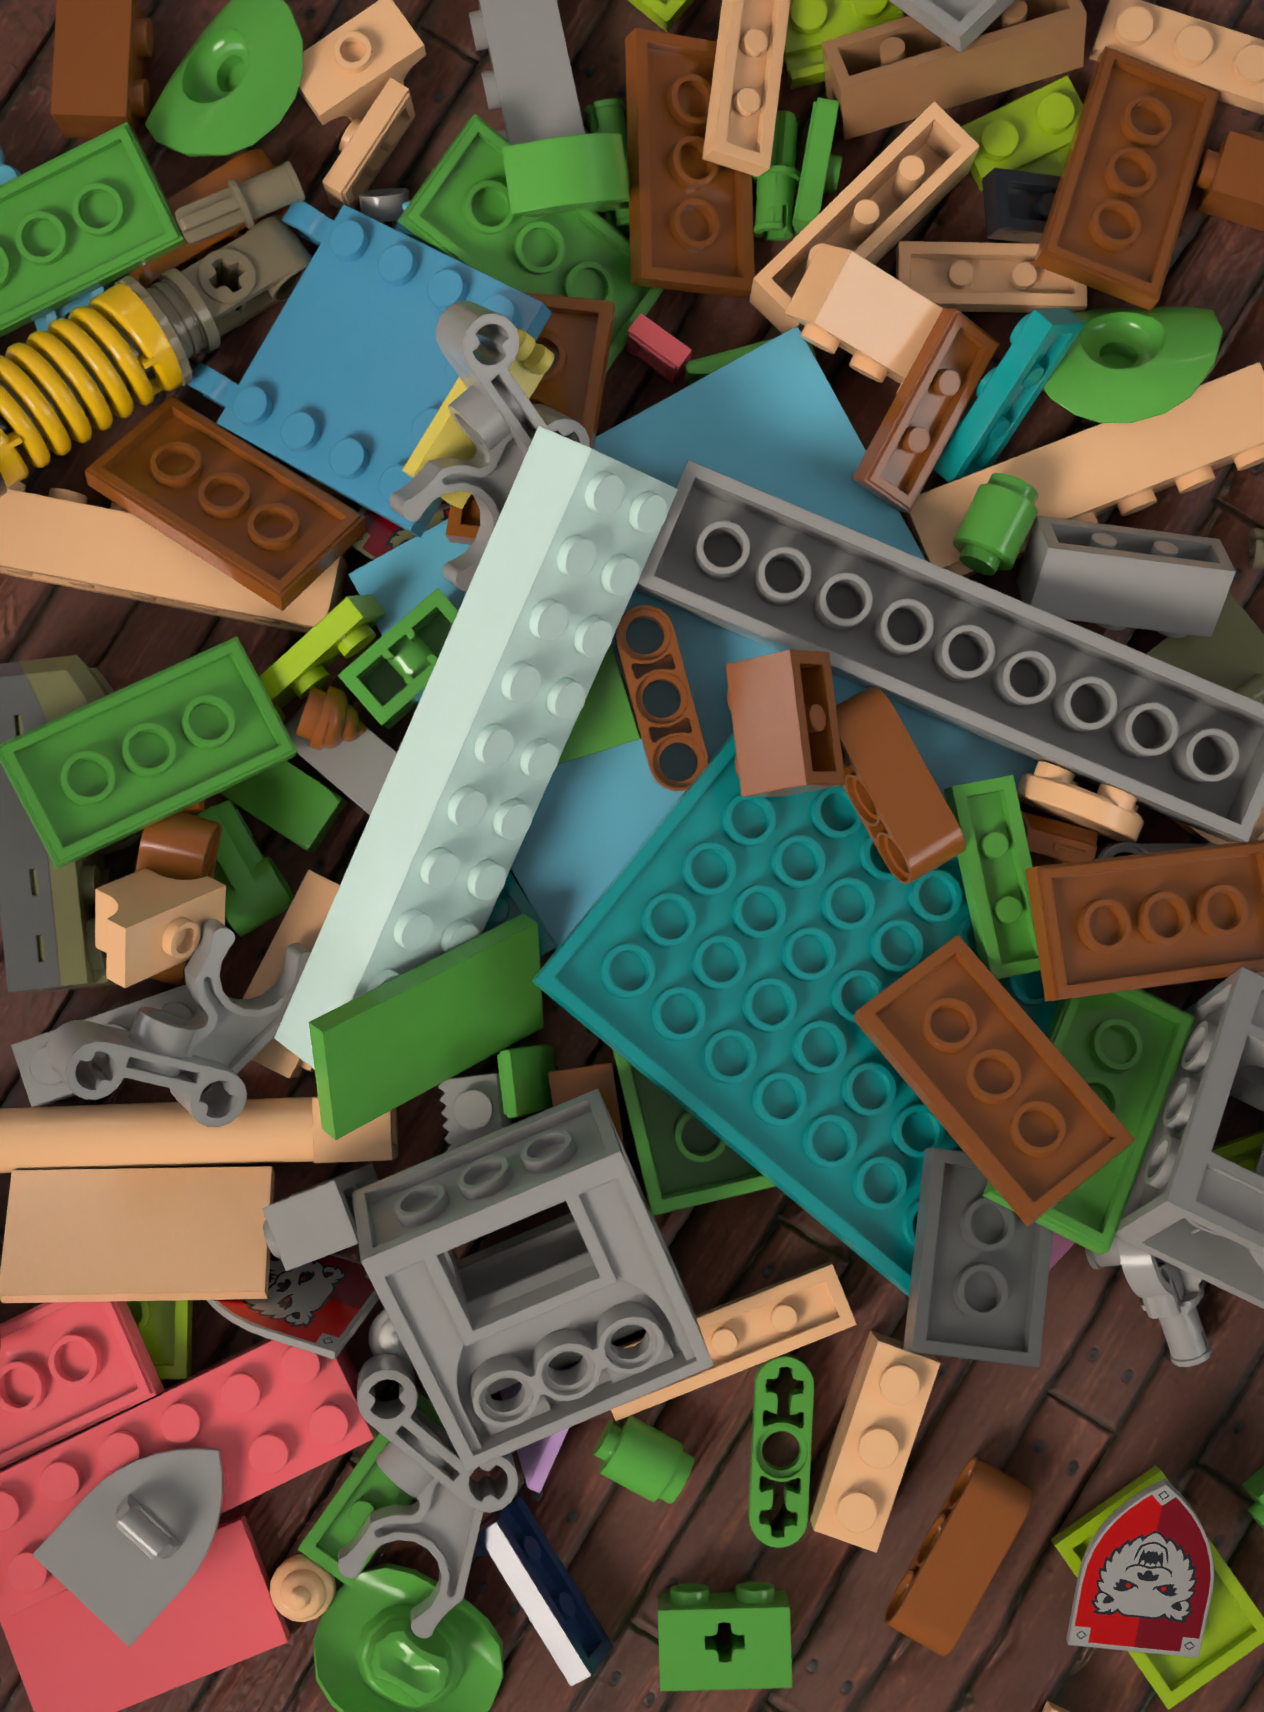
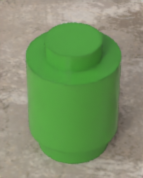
[953,473,1038,575]
[593,1415,694,1504]

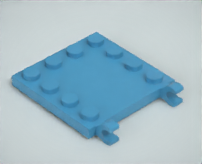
[187,201,552,538]

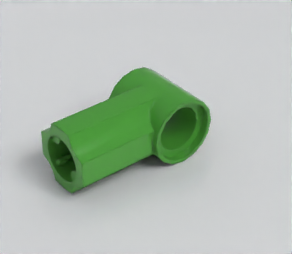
[196,800,294,937]

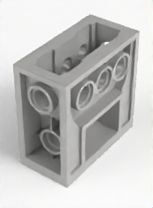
[1115,967,1264,1309]
[352,1088,714,1471]

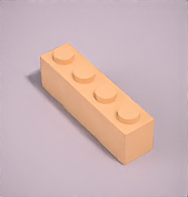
[749,101,980,334]

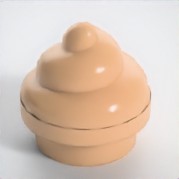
[270,1554,336,1622]

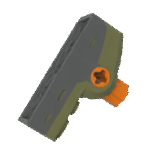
[0,655,205,993]

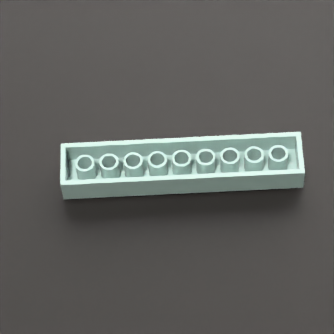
[274,426,678,1070]

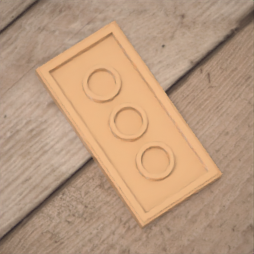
[0,1166,275,1303]

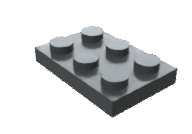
[903,1148,1053,1368]

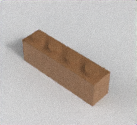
[822,0,1087,141]

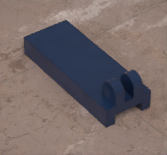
[473,1496,613,1686]

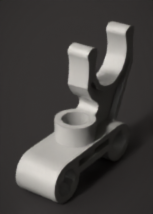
[389,301,590,592]
[46,919,311,1127]
[338,1353,519,1638]

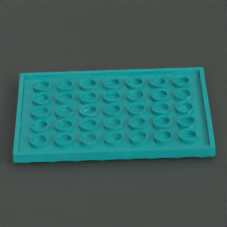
[532,732,1059,1297]

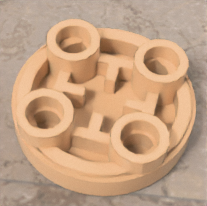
[1016,761,1144,843]

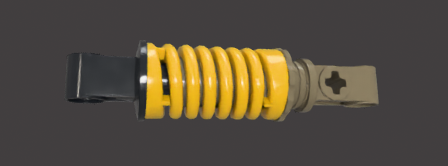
[0,215,313,497]

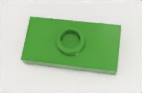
[792,97,842,239]

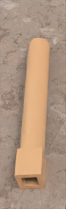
[0,1096,398,1173]

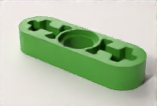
[748,1353,814,1548]

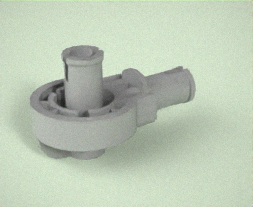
[1085,1237,1213,1367]

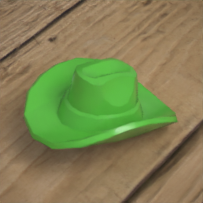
[145,0,303,157]
[1043,306,1223,423]
[313,1563,504,1712]

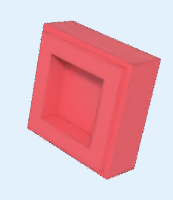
[627,313,692,385]

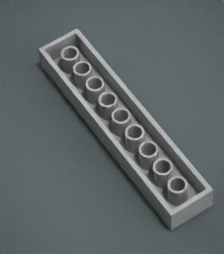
[636,460,1264,842]

